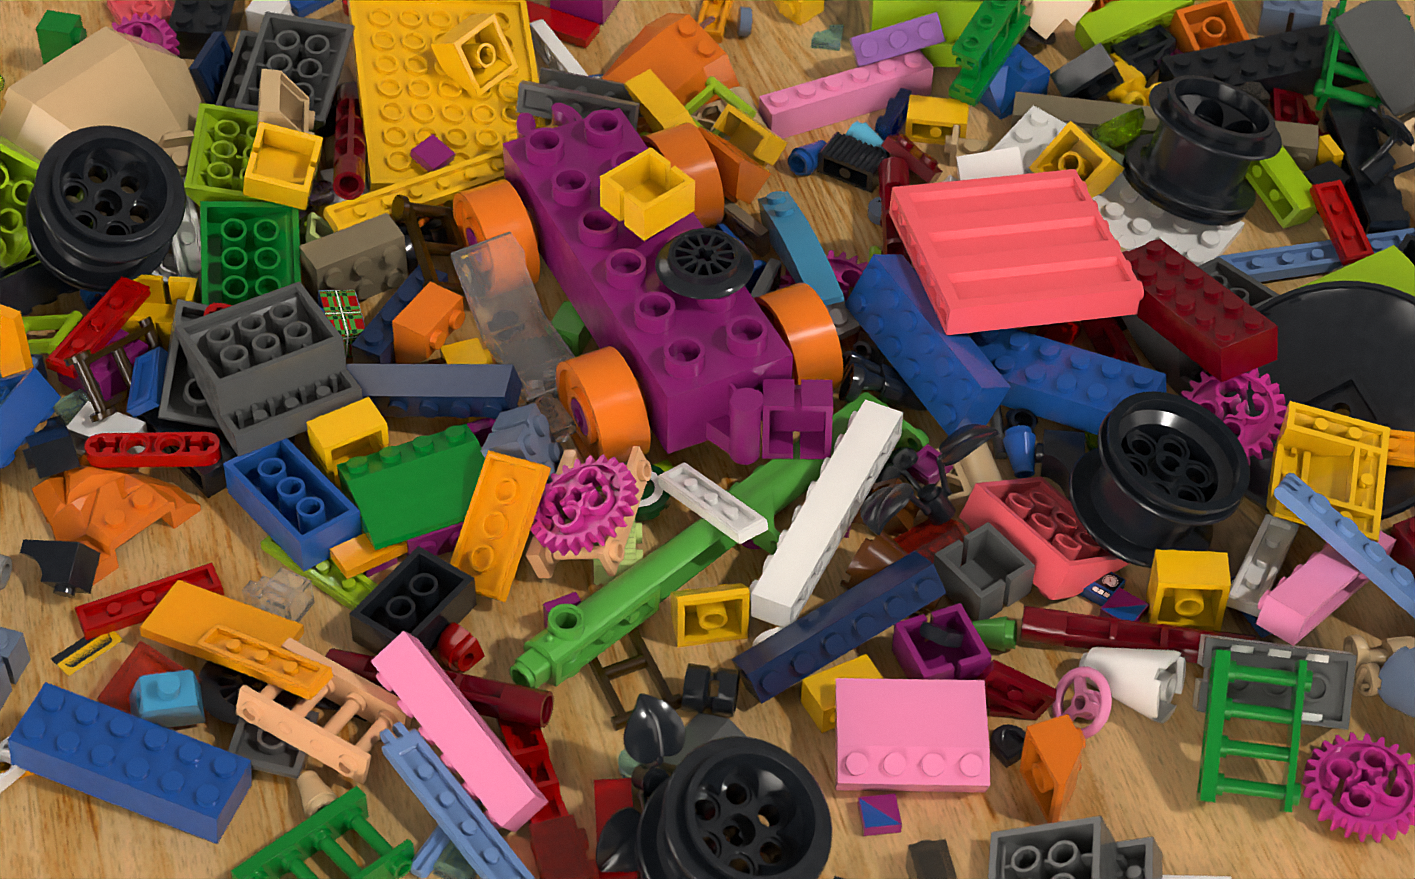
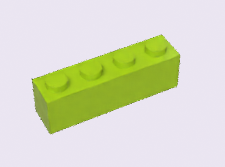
[1074,0,1195,54]
[1245,145,1318,229]

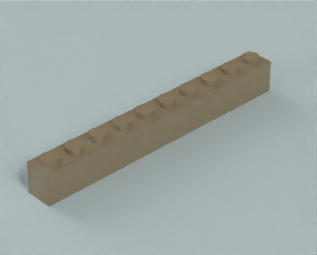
[1011,91,1318,171]

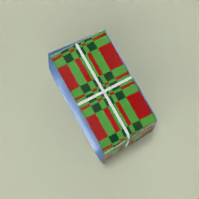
[318,290,366,358]

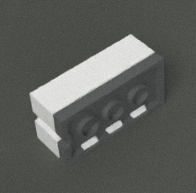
[1192,634,1357,730]

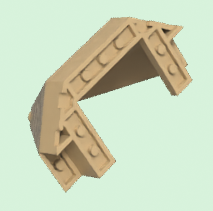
[0,26,202,254]

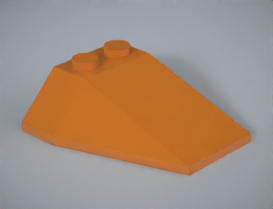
[601,13,740,129]

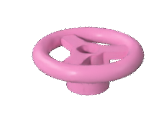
[1052,666,1112,739]

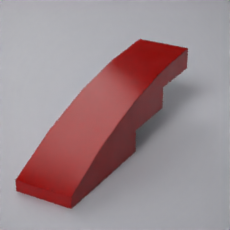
[496,718,572,839]

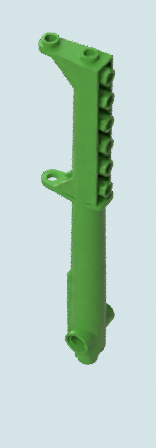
[509,391,929,688]

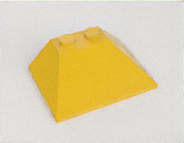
[1266,401,1390,542]

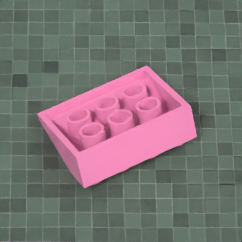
[835,678,990,793]

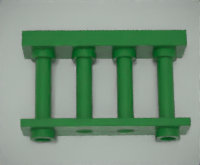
[1313,0,1411,111]
[1196,649,1313,812]
[231,786,414,879]

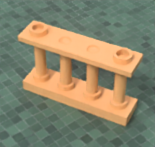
[526,446,652,578]
[236,637,412,784]

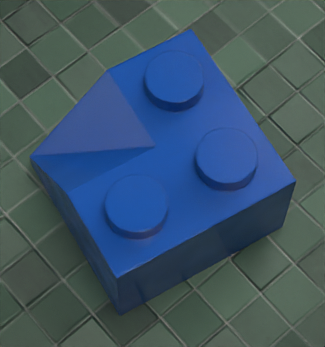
[979,43,1050,120]

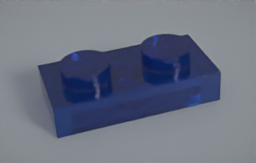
[875,88,912,141]

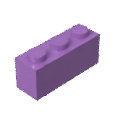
[849,12,945,67]

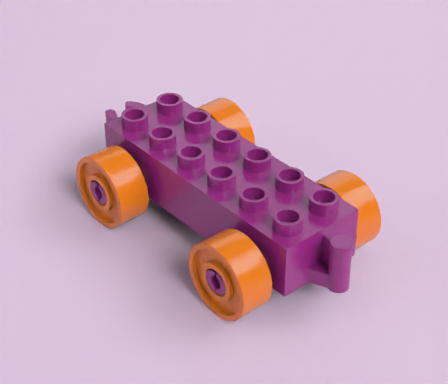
[453,103,843,465]

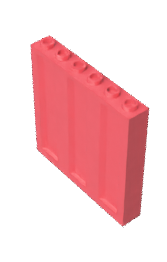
[889,169,1144,335]

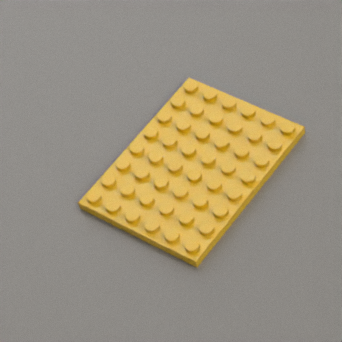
[347,0,546,191]

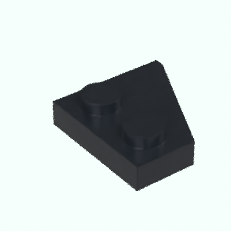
[1111,24,1176,81]

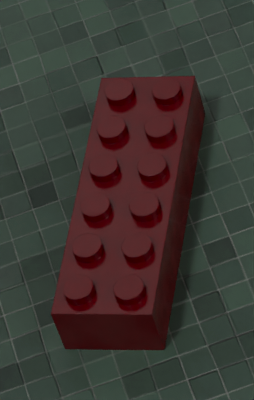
[1122,239,1278,383]

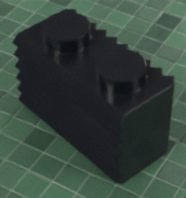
[817,131,890,193]

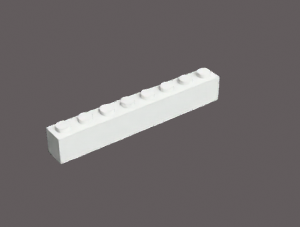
[749,400,903,628]

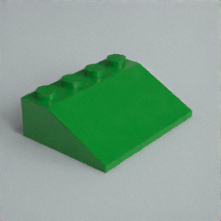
[200,201,301,305]
[337,424,485,550]

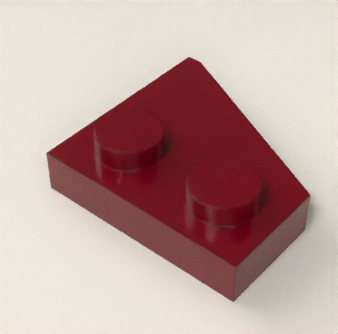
[1269,88,1332,140]
[881,133,943,183]
[975,659,1057,721]

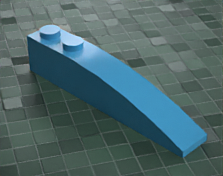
[758,191,844,306]

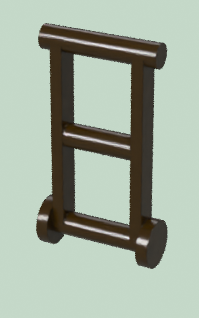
[392,195,485,298]
[64,316,166,422]
[588,624,682,731]

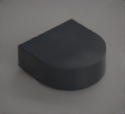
[919,621,965,648]
[990,724,1026,768]

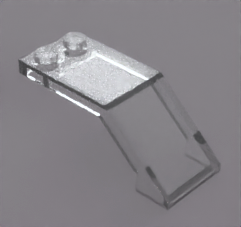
[451,231,575,405]

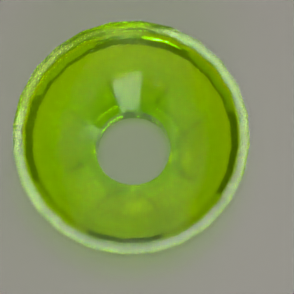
[1091,107,1146,149]

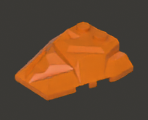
[32,452,201,585]

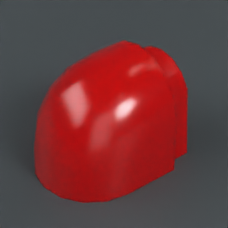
[437,622,485,672]

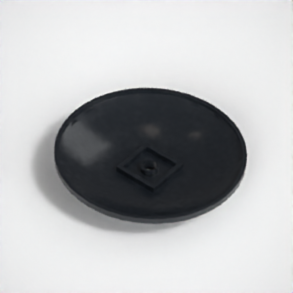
[1206,281,1415,520]

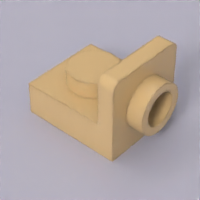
[944,125,989,167]
[159,129,194,177]

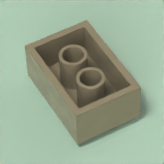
[299,213,408,305]

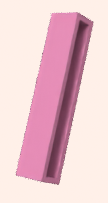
[759,50,934,139]
[1256,531,1396,646]
[371,631,549,832]

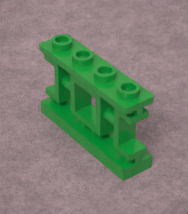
[948,0,1031,107]

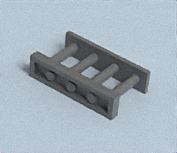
[516,67,643,130]

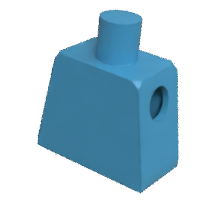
[129,670,205,728]

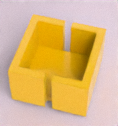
[713,103,788,171]
[243,122,323,210]
[600,147,695,241]
[121,275,201,350]
[306,397,389,490]

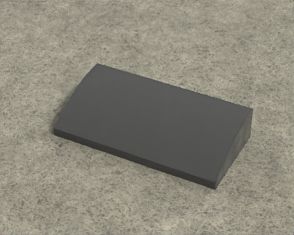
[1332,0,1415,117]

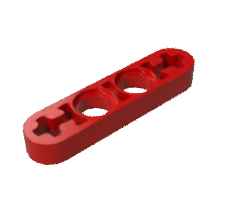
[84,432,222,468]

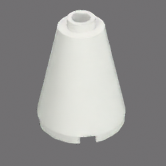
[1079,647,1186,723]

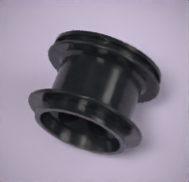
[1121,75,1282,226]
[26,125,186,292]
[1068,391,1250,568]
[635,736,832,879]

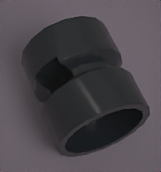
[682,663,740,717]

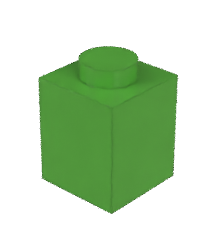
[548,300,592,357]

